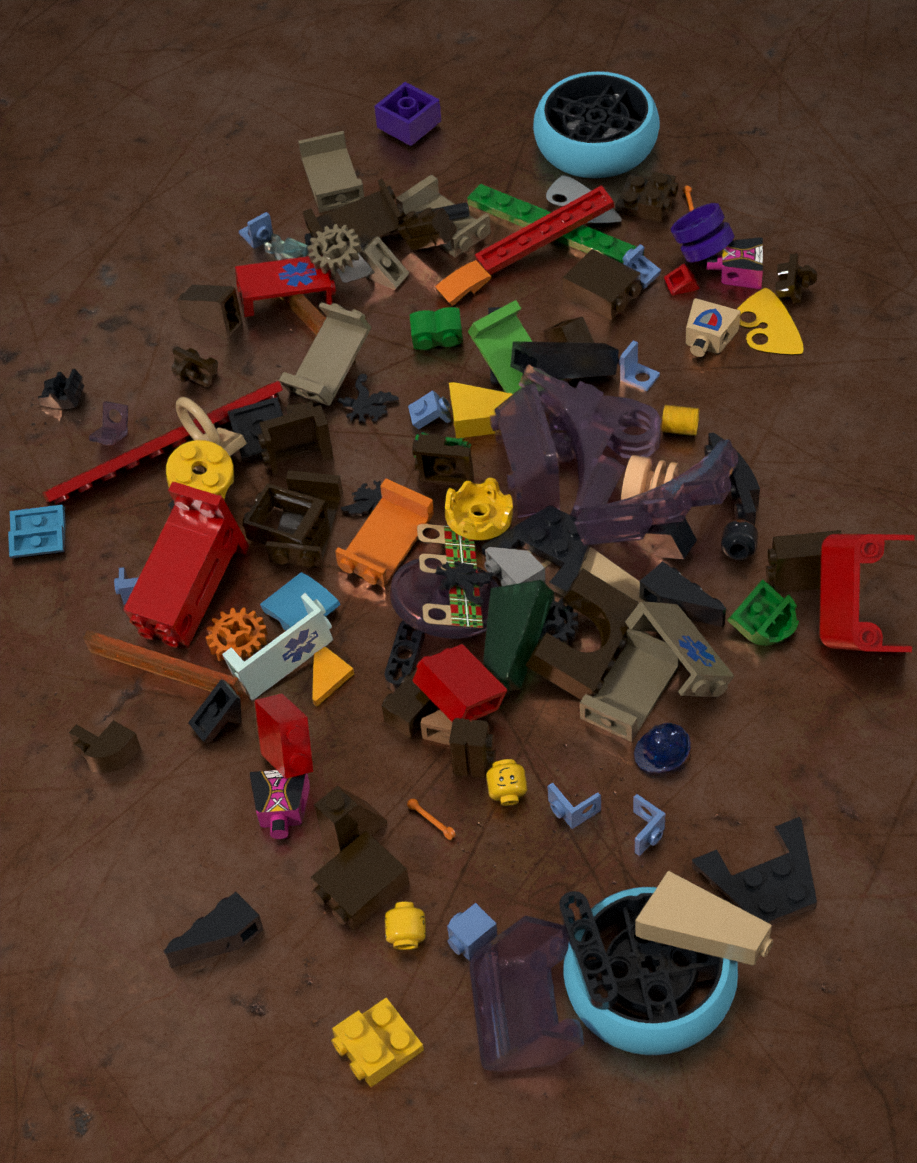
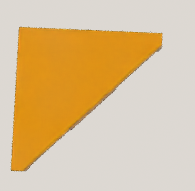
[312,647,354,707]

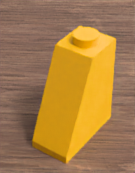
[449,382,522,439]

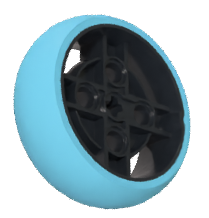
[533,72,660,178]
[564,887,738,1055]

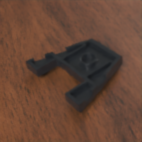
[481,505,595,596]
[692,817,817,926]

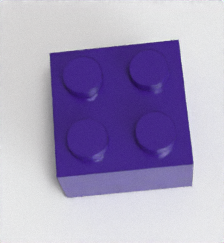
[374,82,441,146]

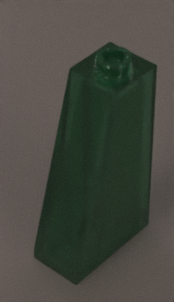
[483,580,554,694]

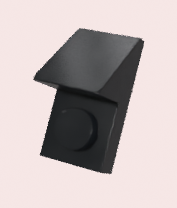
[188,679,242,743]

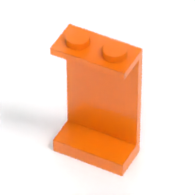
[335,478,434,588]

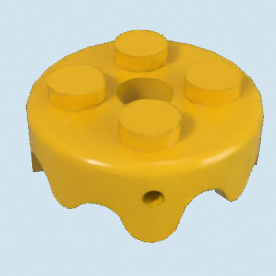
[166,440,234,499]
[445,477,513,540]

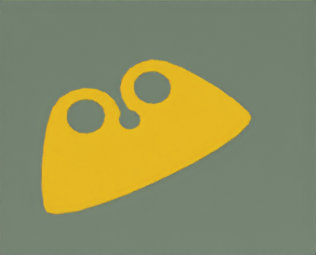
[737,288,804,354]

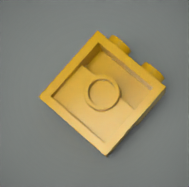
[331,998,424,1087]

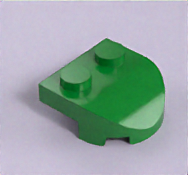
[727,580,799,646]

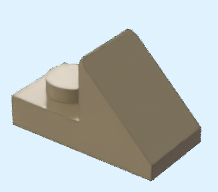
[359,236,409,289]

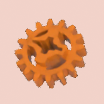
[206,608,268,661]

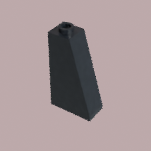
[510,341,619,381]

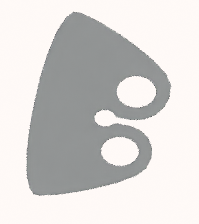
[546,175,622,223]

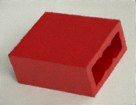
[412,644,507,723]
[254,694,313,779]

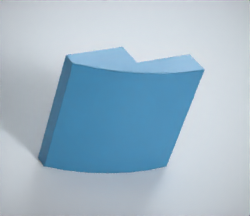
[8,505,65,558]
[260,572,341,631]

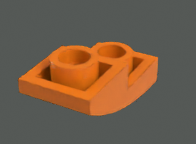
[435,260,492,306]

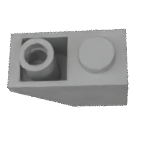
[484,547,546,601]

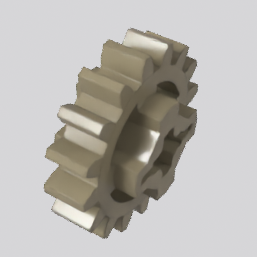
[307,224,362,275]

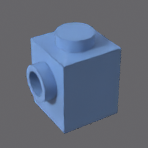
[447,903,498,961]

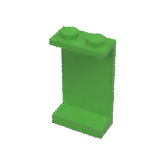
[468,300,564,408]

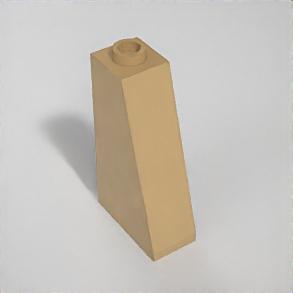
[635,871,774,965]

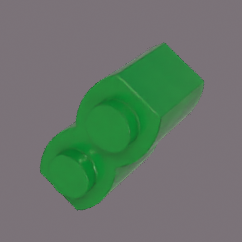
[410,307,463,350]

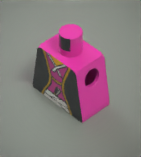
[707,238,763,289]
[250,770,310,839]

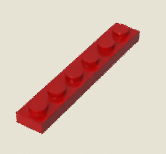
[475,185,615,275]

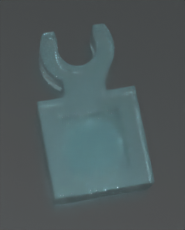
[263,234,309,260]

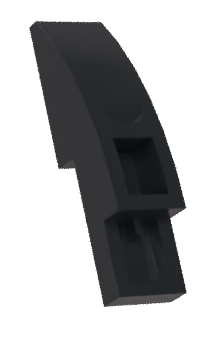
[704,433,760,526]

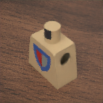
[686,298,740,357]

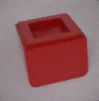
[664,264,700,296]

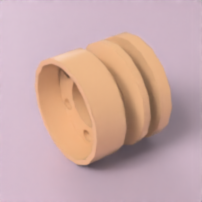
[621,455,680,515]

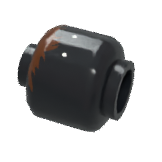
[721,519,759,560]

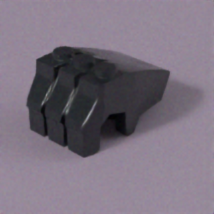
[38,369,84,409]

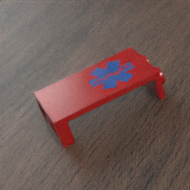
[235,254,336,317]

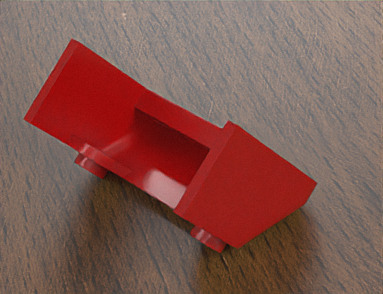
[819,534,915,652]

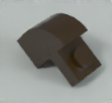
[69,720,141,773]

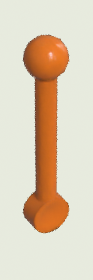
[682,186,694,211]
[407,798,456,840]

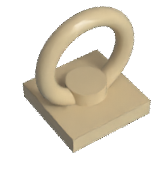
[175,397,247,473]

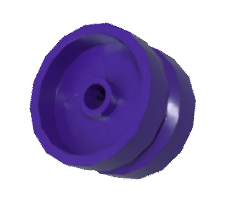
[671,203,735,262]

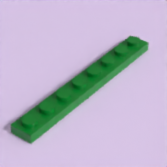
[467,184,644,264]

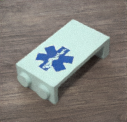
[222,593,333,701]

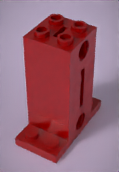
[123,481,249,648]

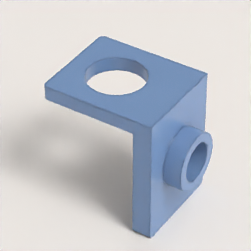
[239,212,274,249]
[618,340,660,391]
[548,783,601,829]
[633,794,665,856]

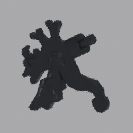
[338,374,399,424]
[341,480,382,517]
[435,561,493,605]

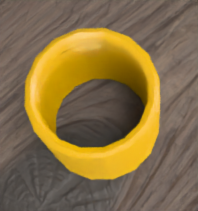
[662,405,699,436]

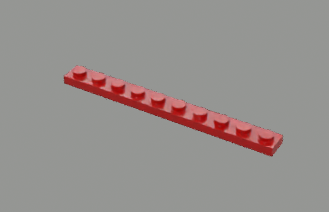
[42,381,283,504]

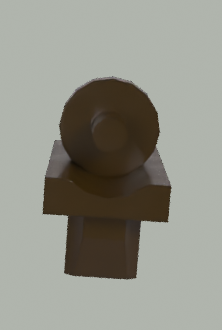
[775,253,818,304]
[172,346,218,388]

